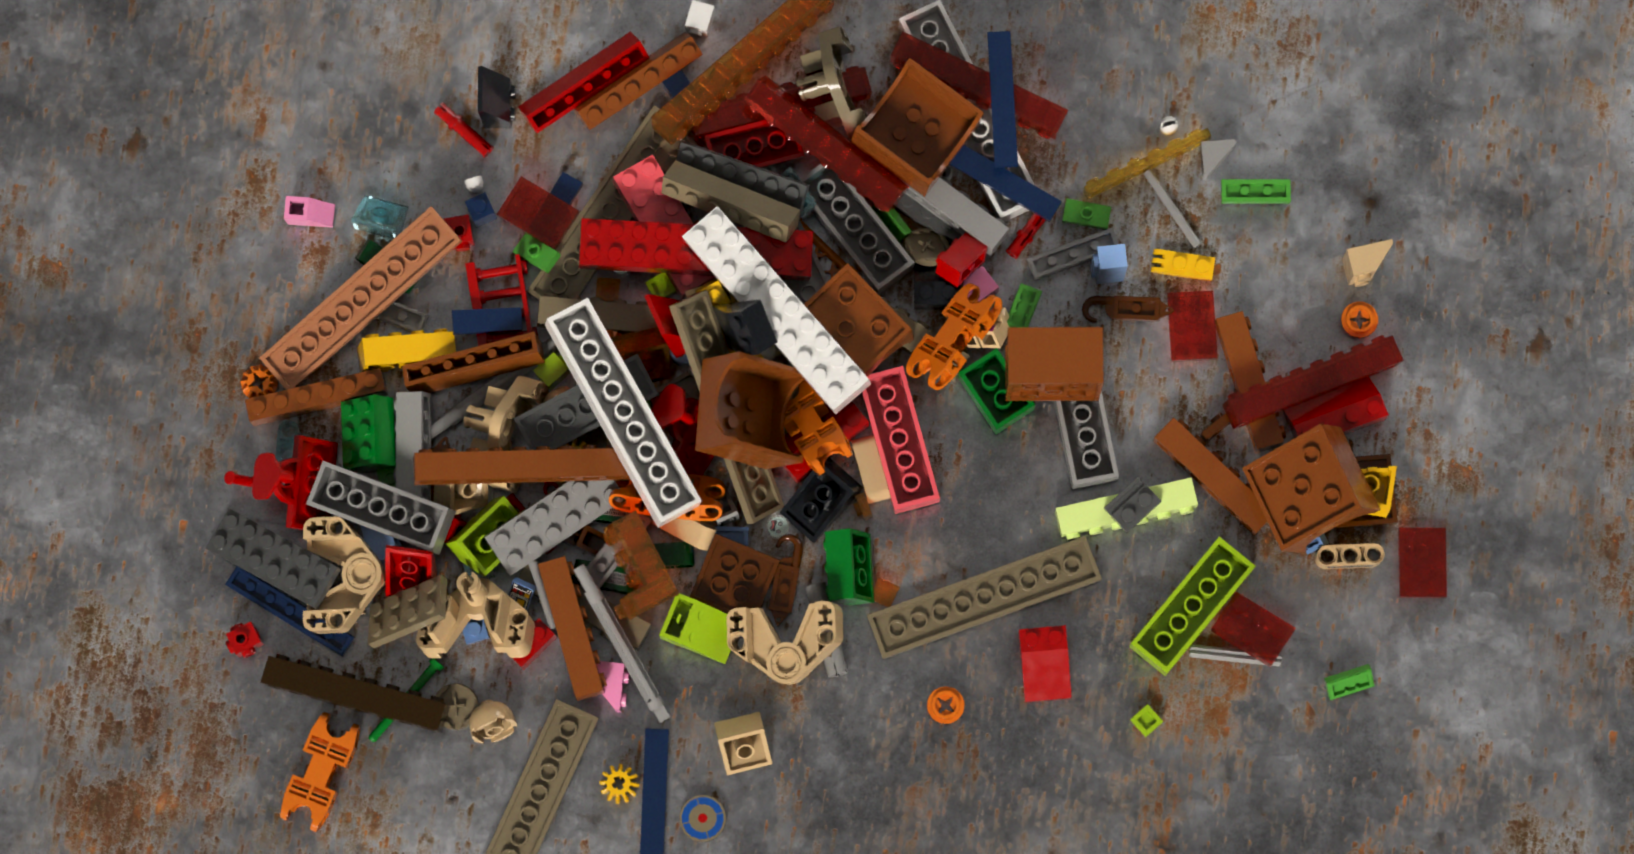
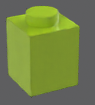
[533,352,571,391]

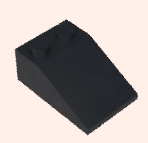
[478,66,516,128]
[914,242,961,310]
[712,300,777,355]
[780,457,864,543]

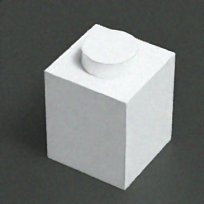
[685,0,715,38]

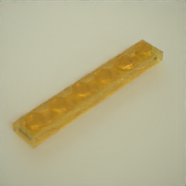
[1083,128,1211,200]

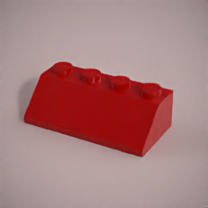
[704,112,805,168]
[1282,377,1389,438]
[783,402,869,484]

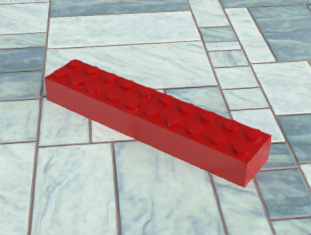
[579,218,813,281]

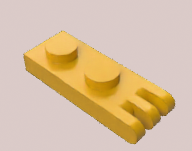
[1150,249,1215,282]

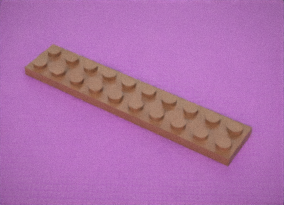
[259,206,462,390]

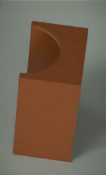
[851,58,984,197]
[804,263,914,377]
[1005,327,1104,401]
[695,352,805,469]
[1242,424,1381,553]

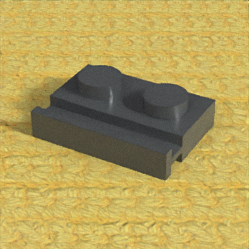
[1104,477,1161,533]

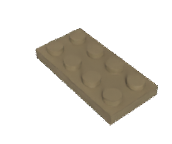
[368,575,447,648]

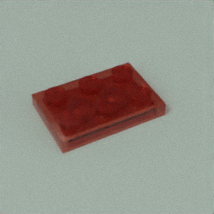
[497,176,580,250]
[1167,290,1218,362]
[1398,527,1447,598]
[1211,592,1296,668]

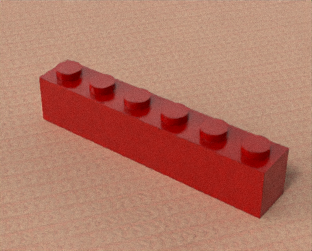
[518,31,650,133]

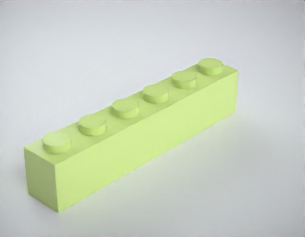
[1055,477,1198,540]

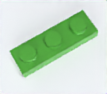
[1221,179,1291,204]

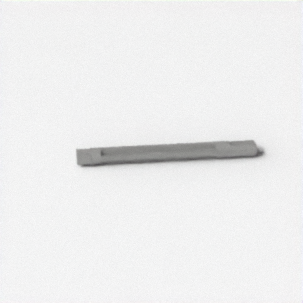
[431,337,559,439]
[573,564,670,723]

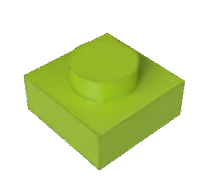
[645,273,676,298]
[1130,704,1163,738]

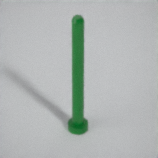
[368,658,444,742]

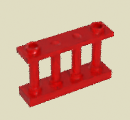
[465,254,539,346]

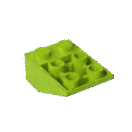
[659,592,740,664]

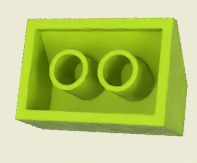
[446,496,518,577]

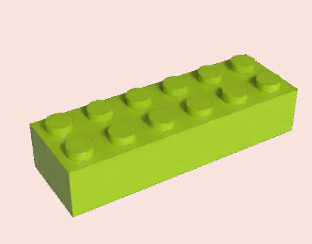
[1129,536,1255,676]

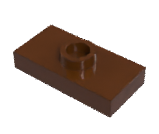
[1200,404,1242,442]

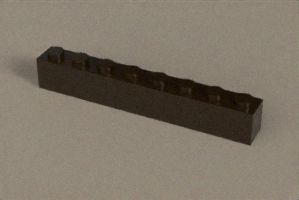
[260,654,449,734]

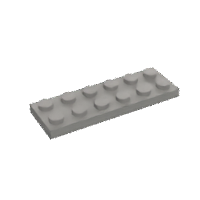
[484,480,625,576]

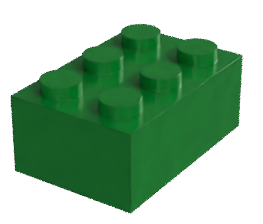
[958,348,1035,435]
[341,395,396,473]
[823,528,874,606]

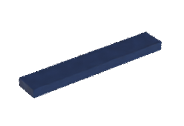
[987,31,1018,168]
[950,145,1062,222]
[225,566,355,657]
[640,728,669,854]

